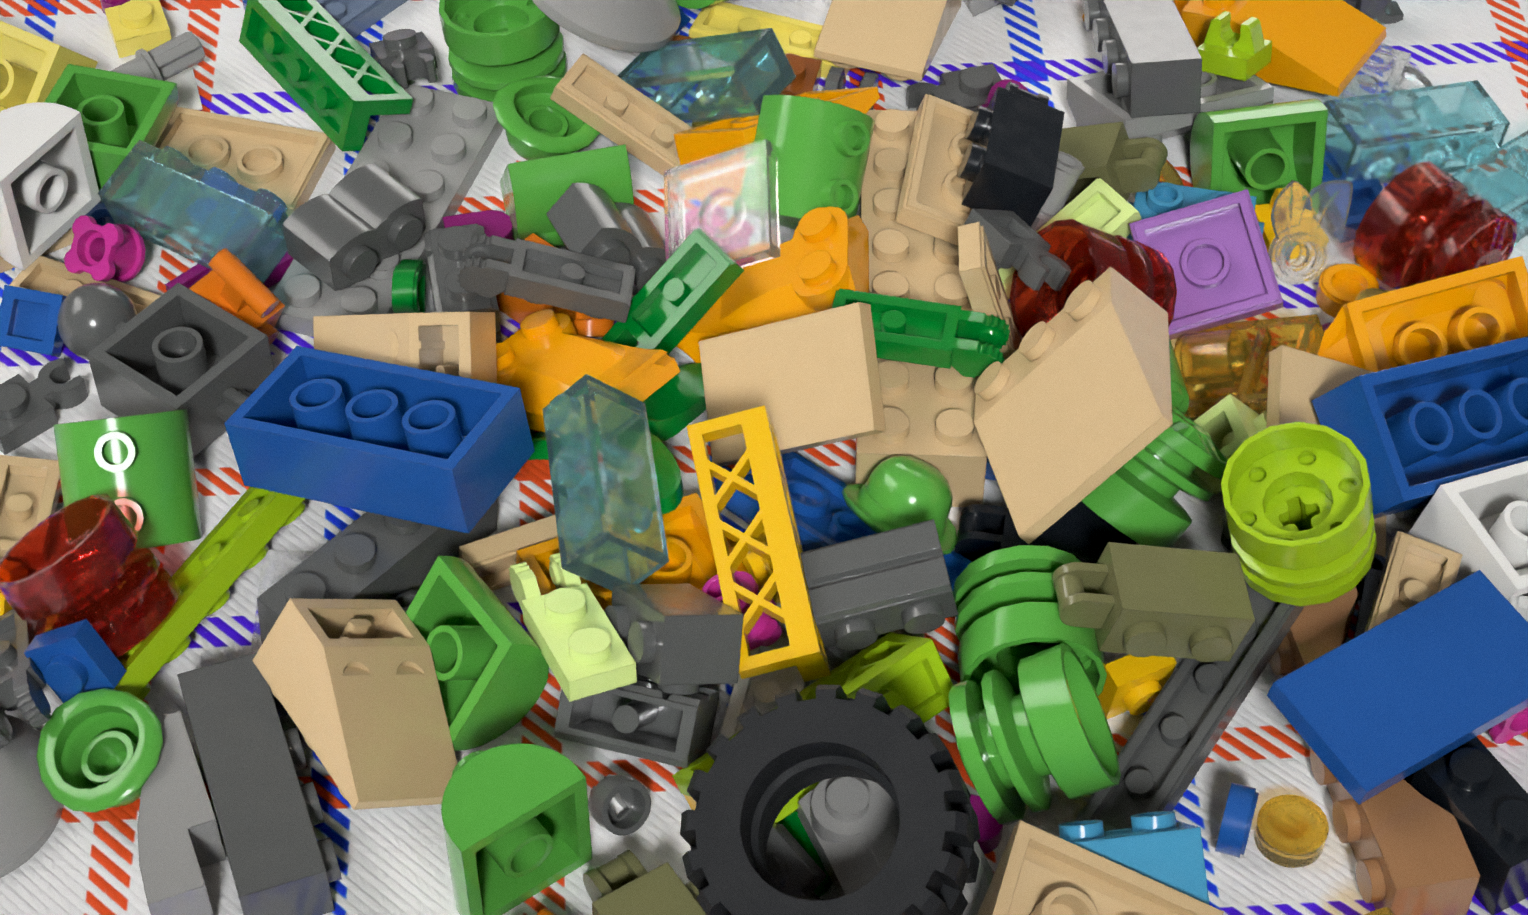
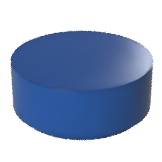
[1215,782,1259,858]

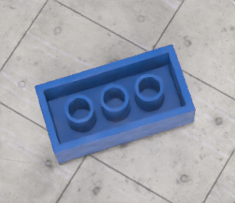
[1312,336,1528,519]
[224,346,535,534]

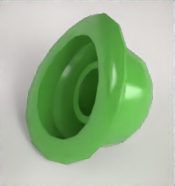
[493,76,600,160]
[841,455,957,555]
[36,688,163,813]

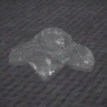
[1268,180,1373,285]

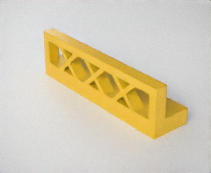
[686,405,831,682]

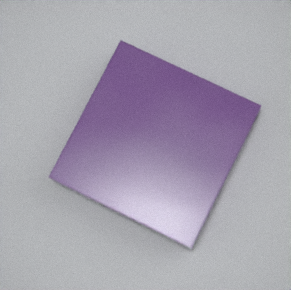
[1129,189,1283,340]

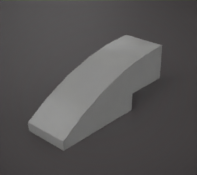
[137,711,226,915]

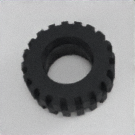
[680,685,980,915]

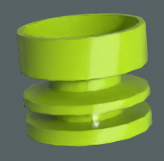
[1221,421,1377,607]

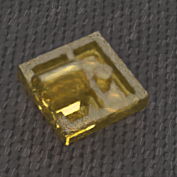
[1174,314,1324,421]

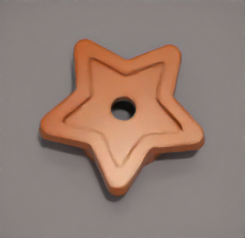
[564,312,614,337]

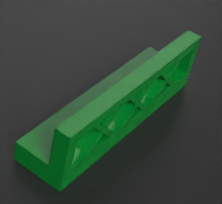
[239,0,413,152]

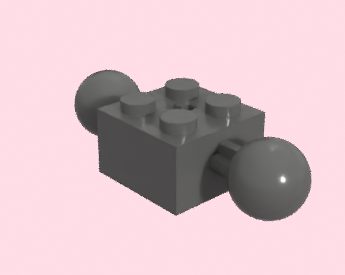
[57,283,274,458]

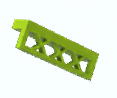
[672,632,953,823]

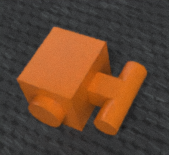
[189,248,285,346]

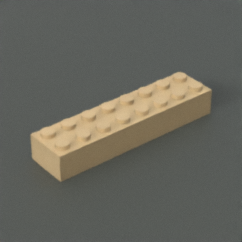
[855,109,987,507]

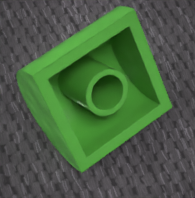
[45,64,179,201]
[740,95,875,230]
[1190,99,1328,214]
[500,144,634,248]
[53,409,203,555]
[406,555,549,751]
[441,743,592,915]

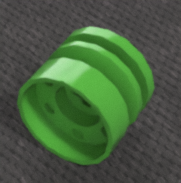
[439,0,568,102]
[1081,406,1228,548]
[953,545,1107,696]
[949,643,1121,825]

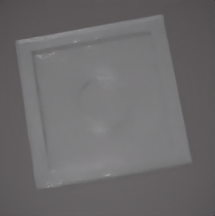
[664,139,781,268]

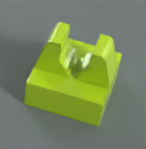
[1197,11,1272,81]

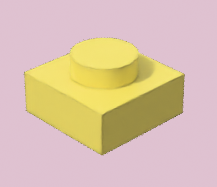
[104,0,172,58]

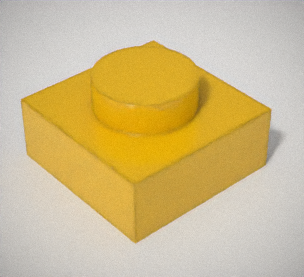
[1098,654,1177,719]

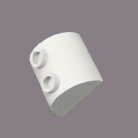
[0,102,101,270]

